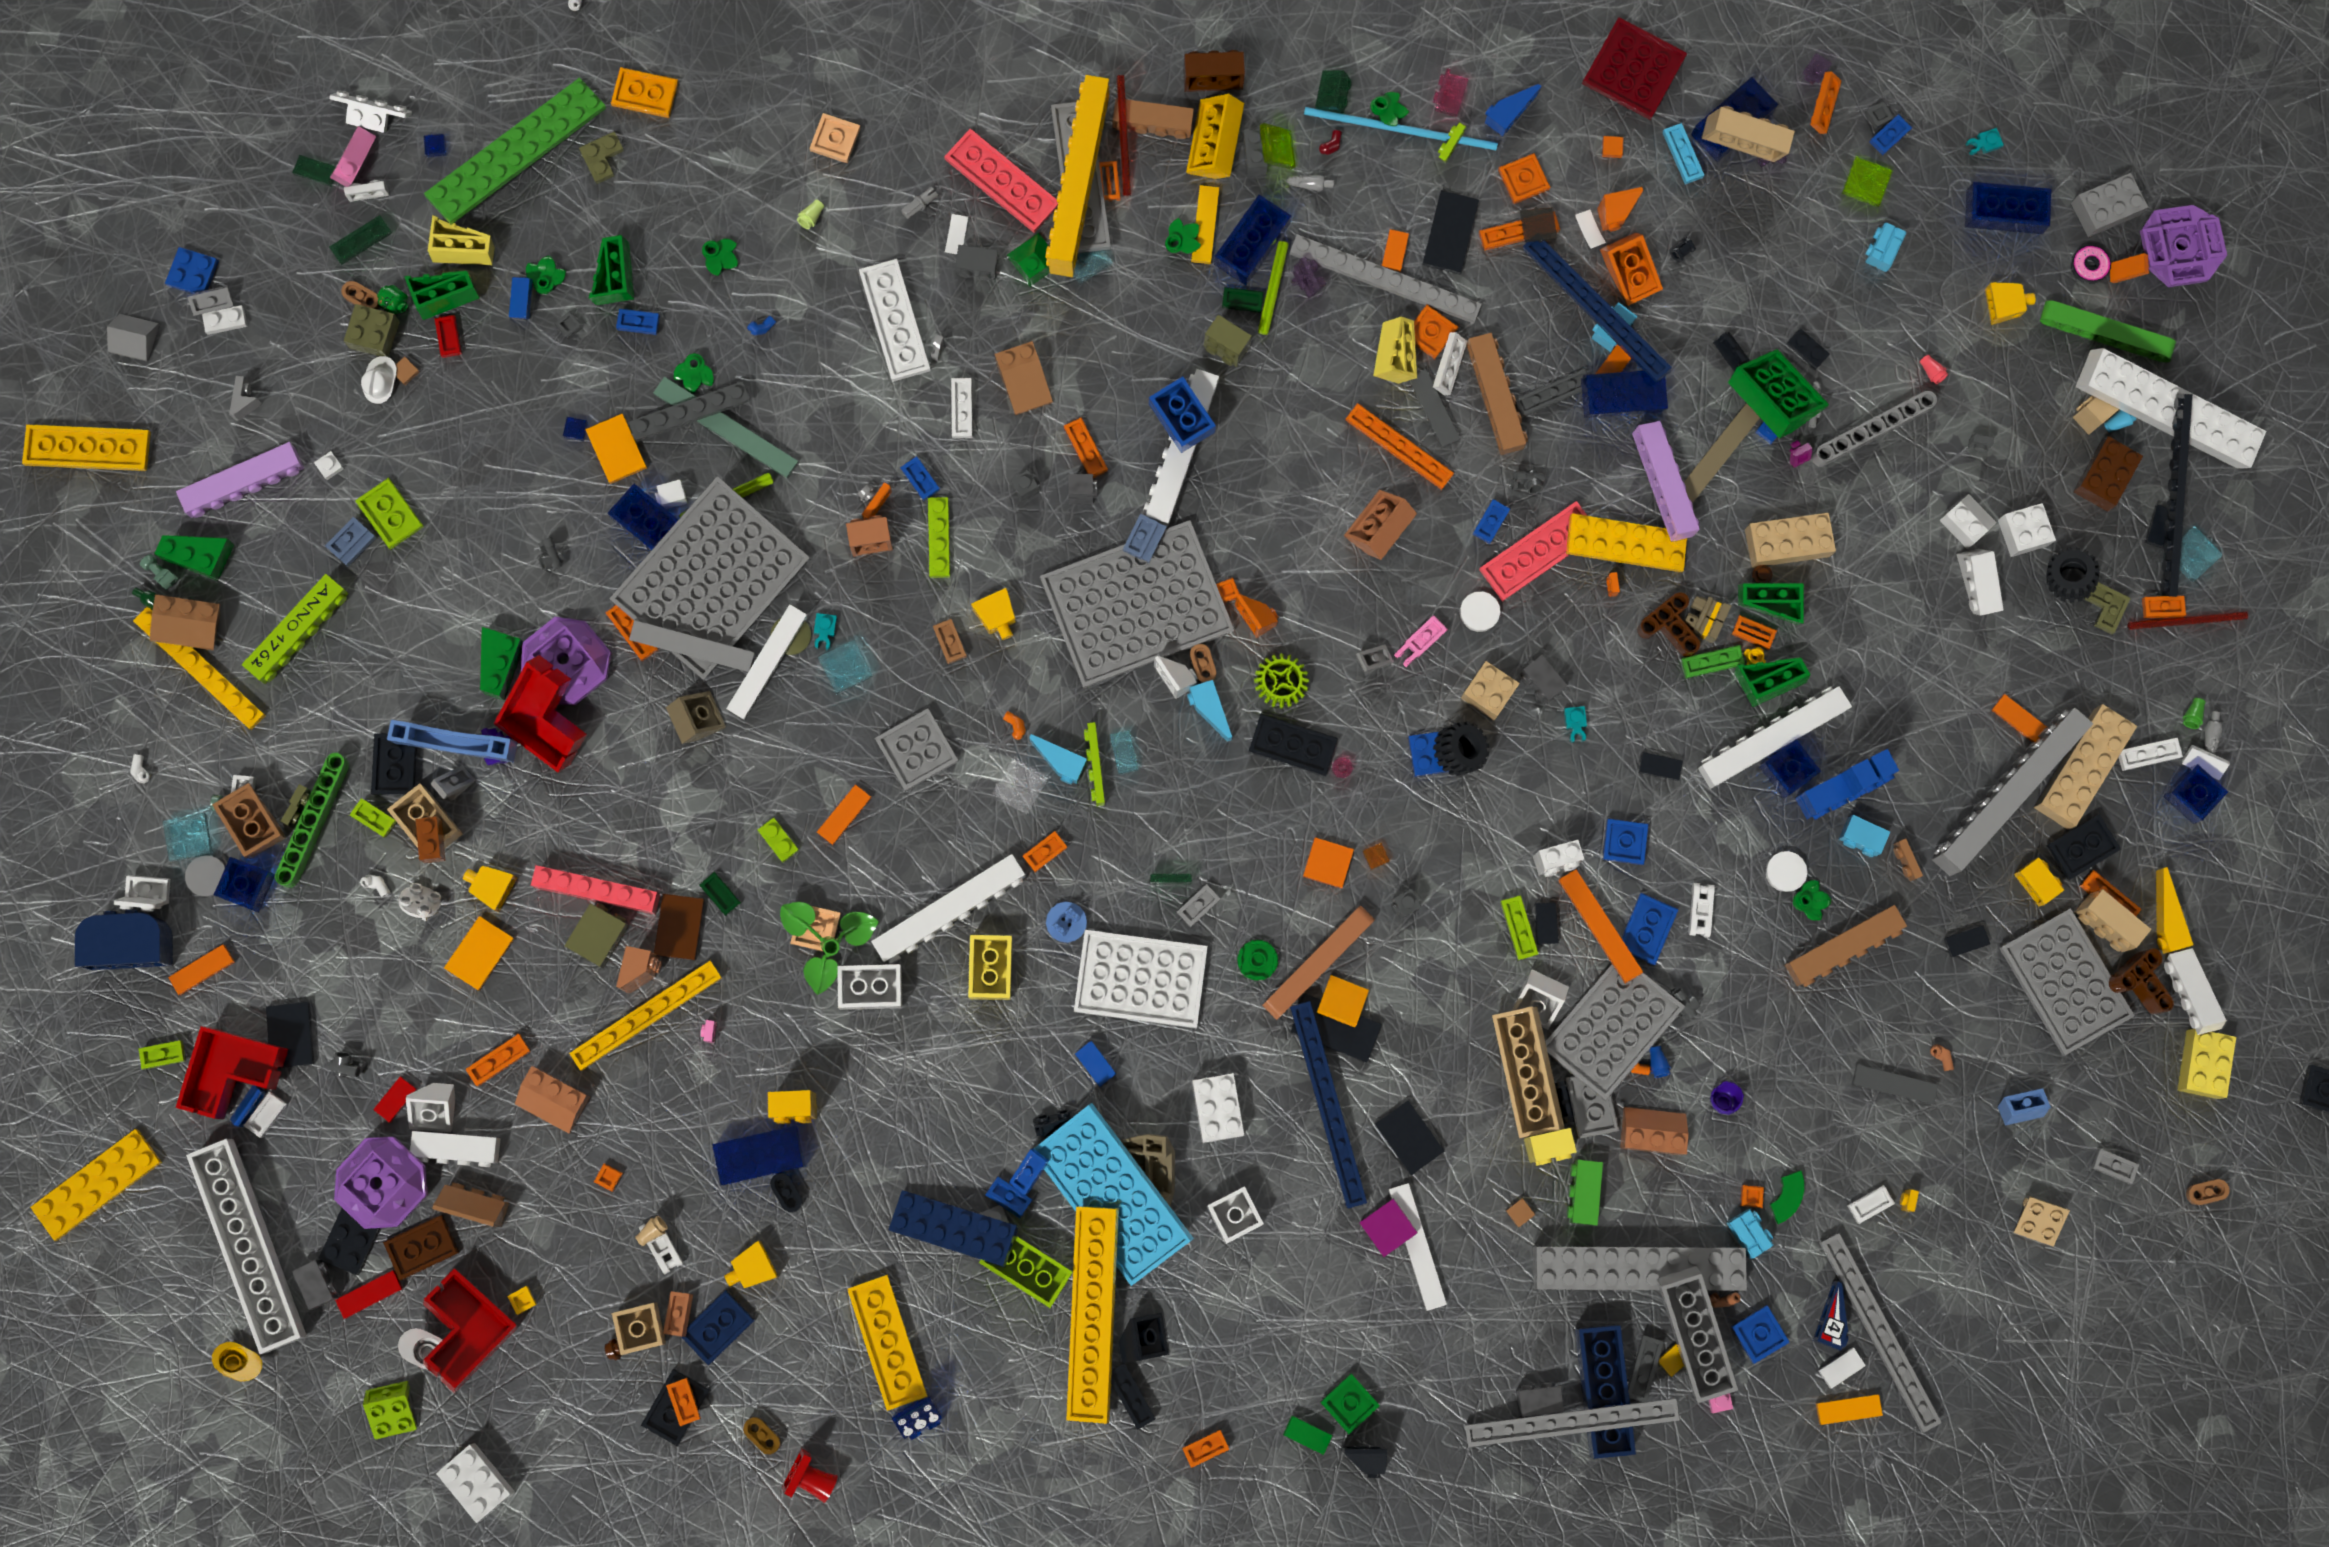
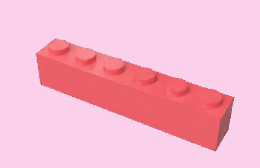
[531,865,661,915]

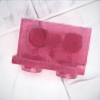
[1432,68,1468,117]

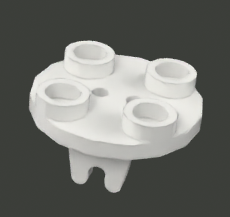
[398,883,441,921]

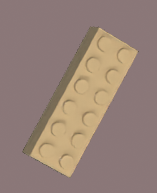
[2033,704,2137,830]
[1492,1006,1565,1138]

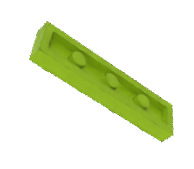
[928,497,950,578]
[1084,722,1105,807]

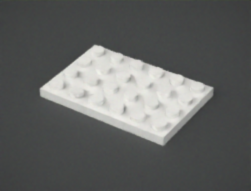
[1074,930,1208,1029]

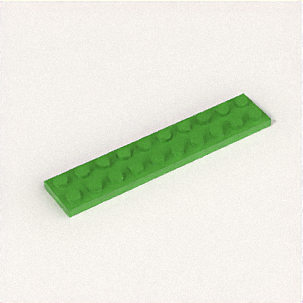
[424,77,606,225]

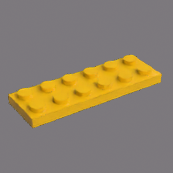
[22,425,151,471]
[1566,513,1687,572]
[30,1129,162,1241]
[847,1275,927,1411]

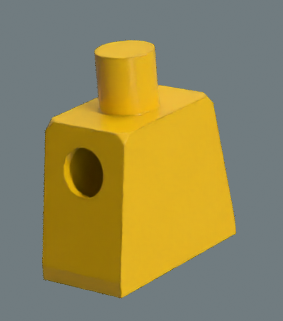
[1985,282,2036,325]
[971,588,1016,640]
[463,866,517,912]
[724,1241,779,1288]

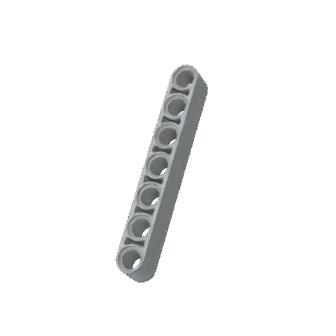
[1812,391,1937,467]

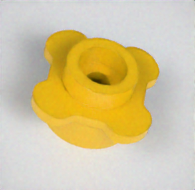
[1744,647,1766,665]

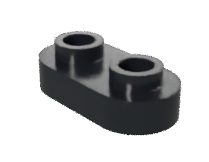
[770,1173,803,1212]

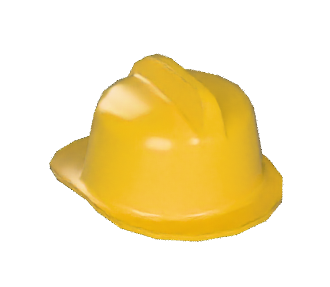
[212,1342,262,1382]

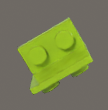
[363,1381,417,1439]

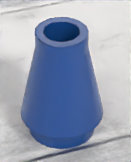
[1649,1046,1671,1078]

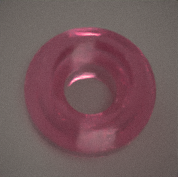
[1332,758,1353,778]

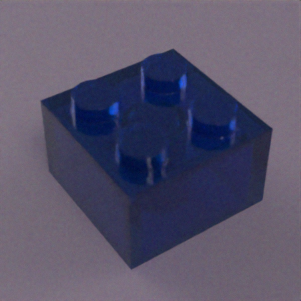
[1759,739,1821,799]
[2163,764,2228,824]
[213,857,275,913]

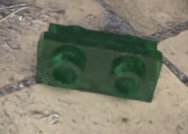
[1315,70,1352,114]

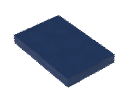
[681,1290,755,1366]

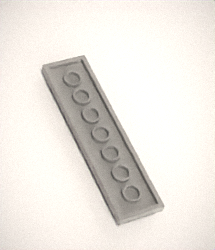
[1051,102,1111,253]

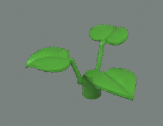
[780,901,879,995]

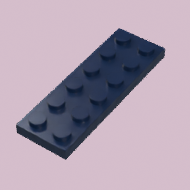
[888,1190,1019,1267]

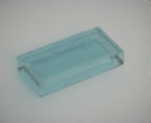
[1110,730,1138,775]

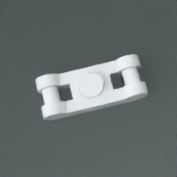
[1688,883,1715,937]
[639,1224,684,1274]

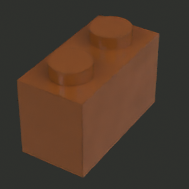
[415,816,446,863]

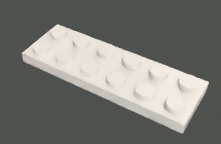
[859,259,930,382]

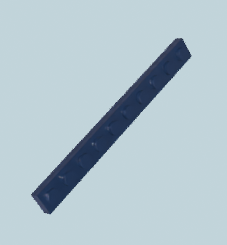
[1523,234,1672,383]
[1290,1001,1367,1209]

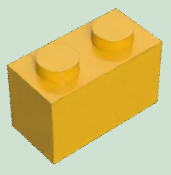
[2014,857,2064,907]

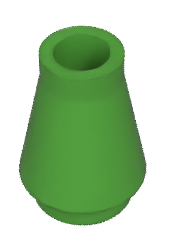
[2182,698,2206,729]

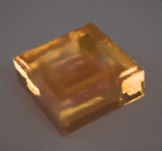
[1362,843,1390,870]

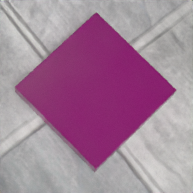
[1360,1198,1418,1257]

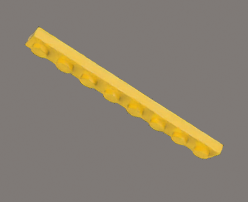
[133,607,266,730]
[569,961,722,1071]

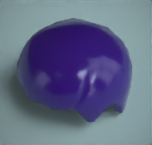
[1710,1081,1744,1115]

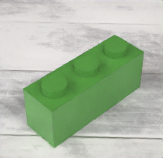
[1567,1160,1603,1226]

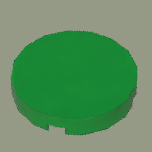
[1237,940,1278,981]

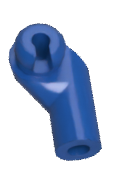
[747,316,776,336]

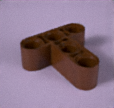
[1637,592,1700,657]
[2109,948,2174,1014]

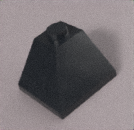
[1119,1313,1169,1363]
[1341,1446,1387,1478]

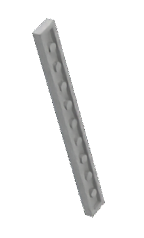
[1290,234,1481,324]
[1819,1233,1942,1433]
[1465,1398,1680,1447]

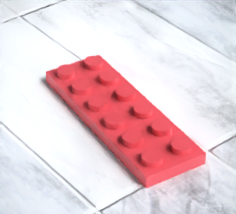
[944,129,1058,233]
[1479,501,1587,602]

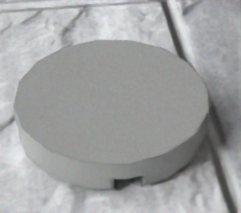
[185,856,228,897]

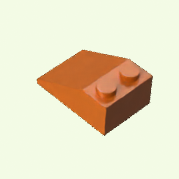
[1600,233,1663,306]

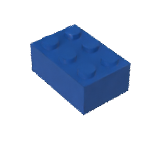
[1149,377,1216,453]

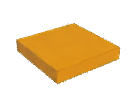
[1317,975,1369,1027]

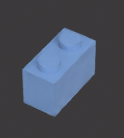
[1998,1088,2051,1125]

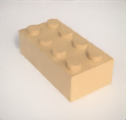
[1702,106,1795,162]
[1745,513,1836,568]

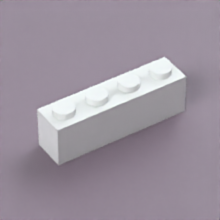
[2164,948,2227,1035]
[410,1131,501,1167]

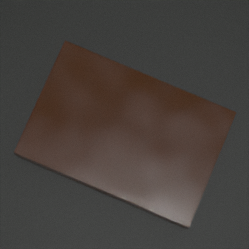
[654,894,705,961]
[383,1215,459,1281]

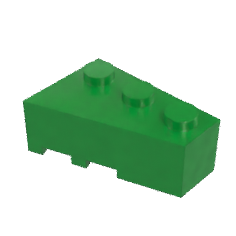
[588,235,634,306]
[404,271,480,320]
[154,535,234,581]
[1738,583,1804,625]
[480,627,523,701]
[1734,658,1811,707]

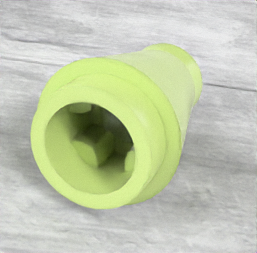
[797,200,824,229]

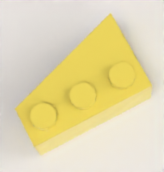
[428,215,495,265]
[1373,317,1417,384]

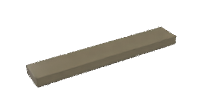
[1684,403,1760,503]

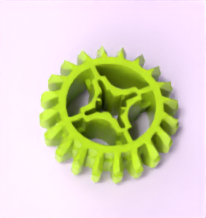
[1254,653,1309,708]

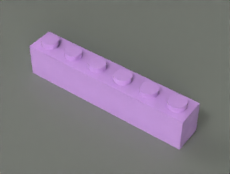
[1632,421,1700,542]
[176,442,304,518]

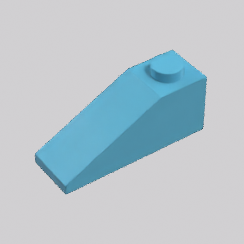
[1187,680,1232,742]
[1029,734,1087,785]

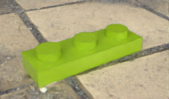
[1500,895,1538,961]

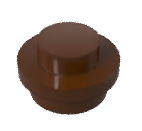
[1752,565,1773,583]
[605,1339,622,1360]

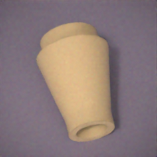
[635,1216,668,1246]

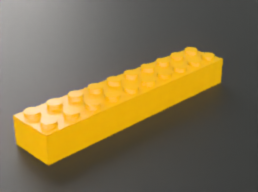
[1045,75,1110,277]

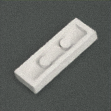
[1433,332,1467,395]
[951,378,972,439]
[2118,737,2183,771]

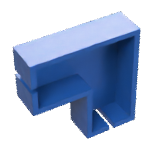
[1795,749,1899,820]

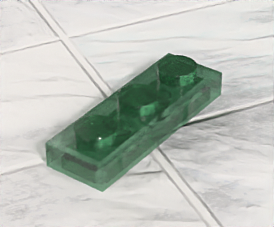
[329,215,392,265]

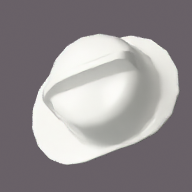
[361,356,397,404]
[398,1328,442,1370]

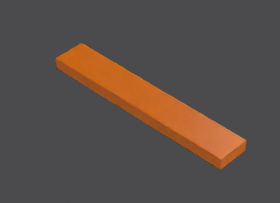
[1346,403,1454,490]
[1559,869,1643,984]

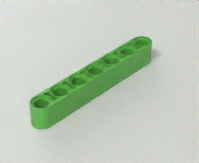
[2040,300,2176,363]
[275,753,349,888]

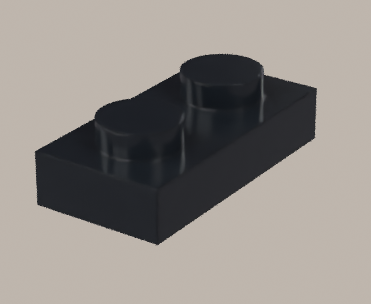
[1786,328,1830,370]

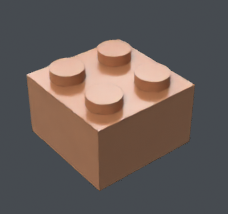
[846,515,893,557]

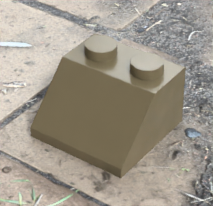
[666,691,726,744]

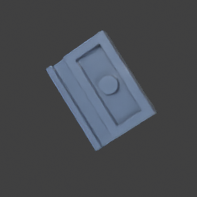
[1123,514,1167,563]
[325,517,376,567]

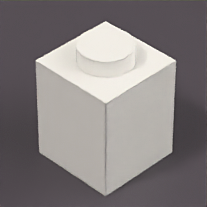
[655,479,688,510]

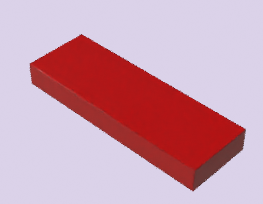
[335,1270,403,1319]

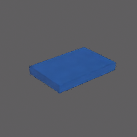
[1621,893,1679,966]

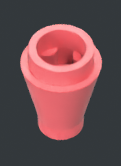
[1919,355,1948,384]

